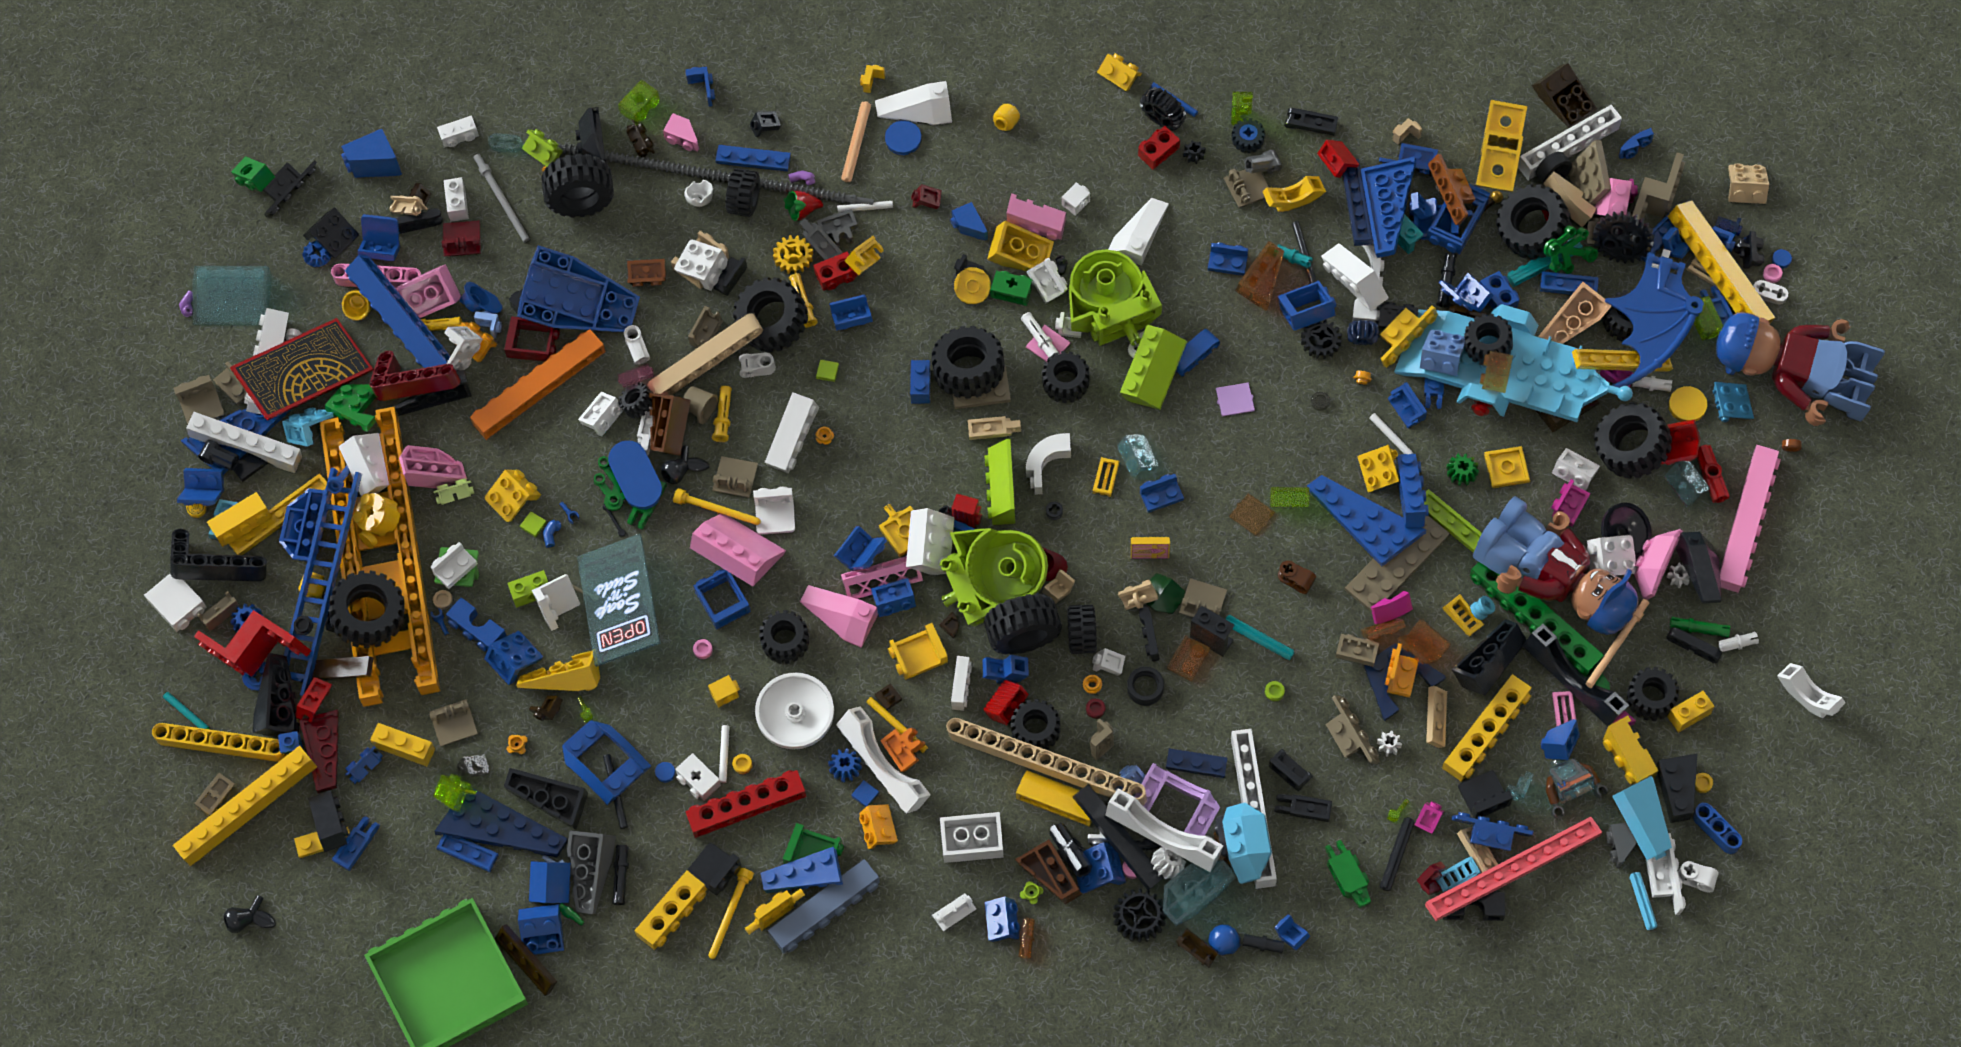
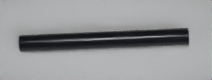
[1292,221,1317,284]
[603,754,628,829]

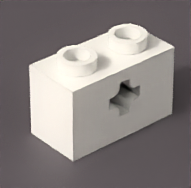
[444,177,469,222]
[675,753,721,801]

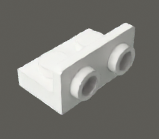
[437,115,479,148]
[578,392,623,437]
[1552,448,1600,491]
[431,542,478,589]

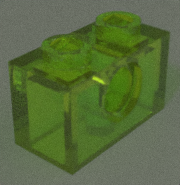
[618,79,660,122]

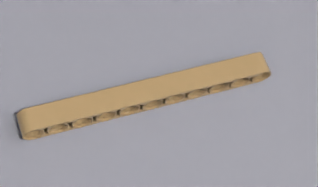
[946,718,1147,806]

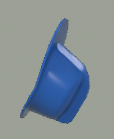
[460,282,502,313]

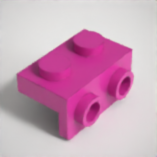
[1551,479,1591,527]

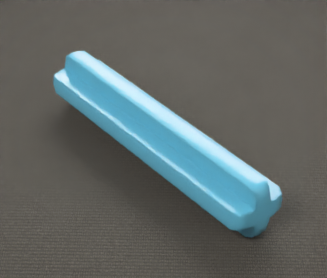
[1630,872,1657,930]

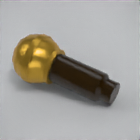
[1484,190,1503,211]

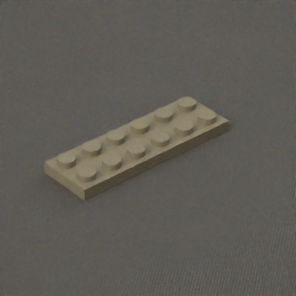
[1344,516,1450,613]

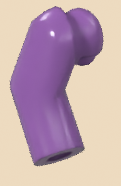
[788,170,815,185]
[179,290,196,317]

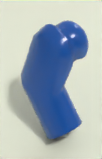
[543,520,561,548]

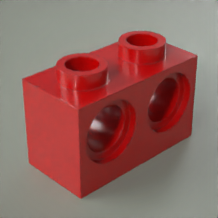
[1138,126,1180,170]
[813,251,857,291]

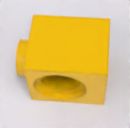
[708,675,740,708]

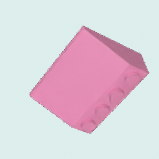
[690,514,786,586]

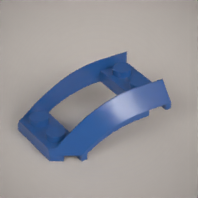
[562,720,651,806]

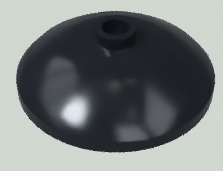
[1601,502,1652,559]

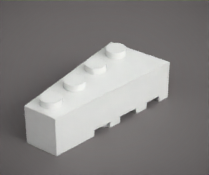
[1321,243,1389,311]
[765,392,819,473]

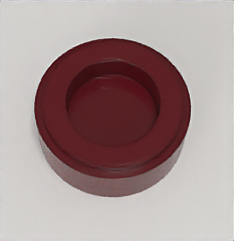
[1086,698,1105,719]

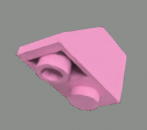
[663,113,699,152]

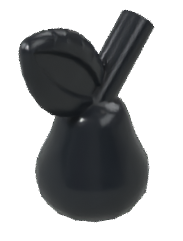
[661,445,710,484]
[223,895,276,934]

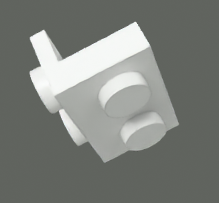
[1027,258,1068,304]

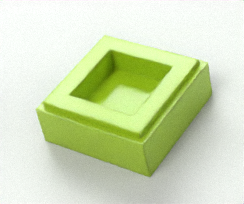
[816,360,839,382]
[520,512,547,538]

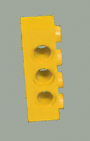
[634,871,707,950]

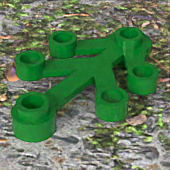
[1544,225,1598,274]
[594,456,625,511]

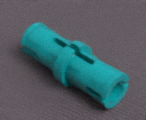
[1274,244,1313,269]

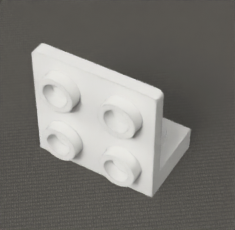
[444,326,483,370]
[532,574,580,631]

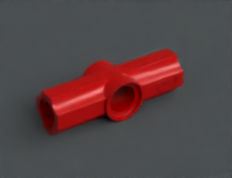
[1696,445,1730,503]

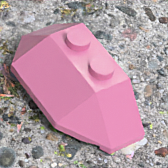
[399,445,467,489]
[1634,529,1683,600]

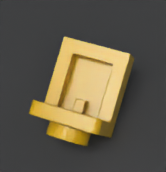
[860,65,885,93]

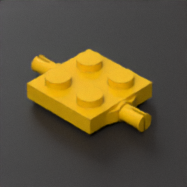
[879,504,913,557]
[745,889,805,935]

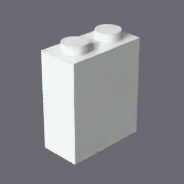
[144,574,207,632]

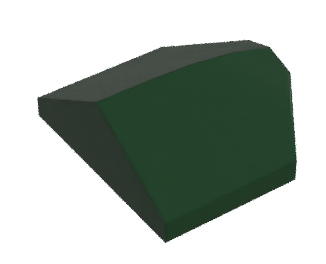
[1146,573,1186,614]

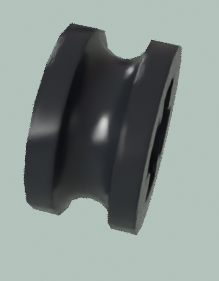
[1046,501,1063,520]

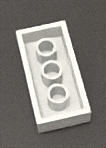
[951,656,972,711]

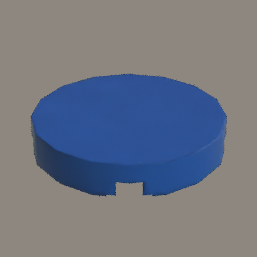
[885,121,922,155]

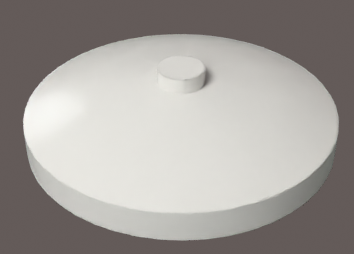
[755,673,834,749]

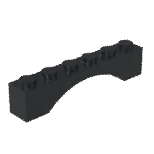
[1522,624,1629,727]

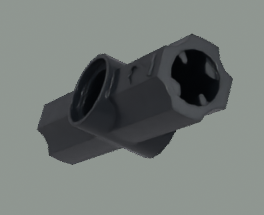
[1049,822,1092,878]

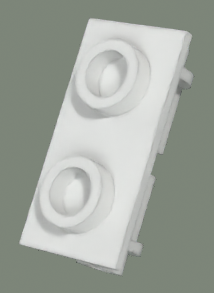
[932,893,976,931]

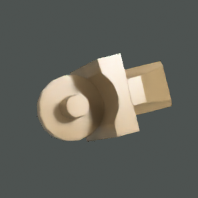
[1118,580,1158,610]

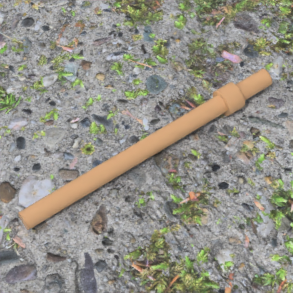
[1586,599,1649,688]

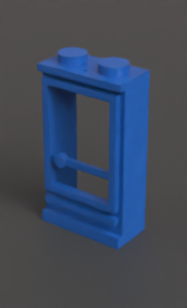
[1426,183,1491,254]

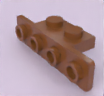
[1428,154,1476,225]

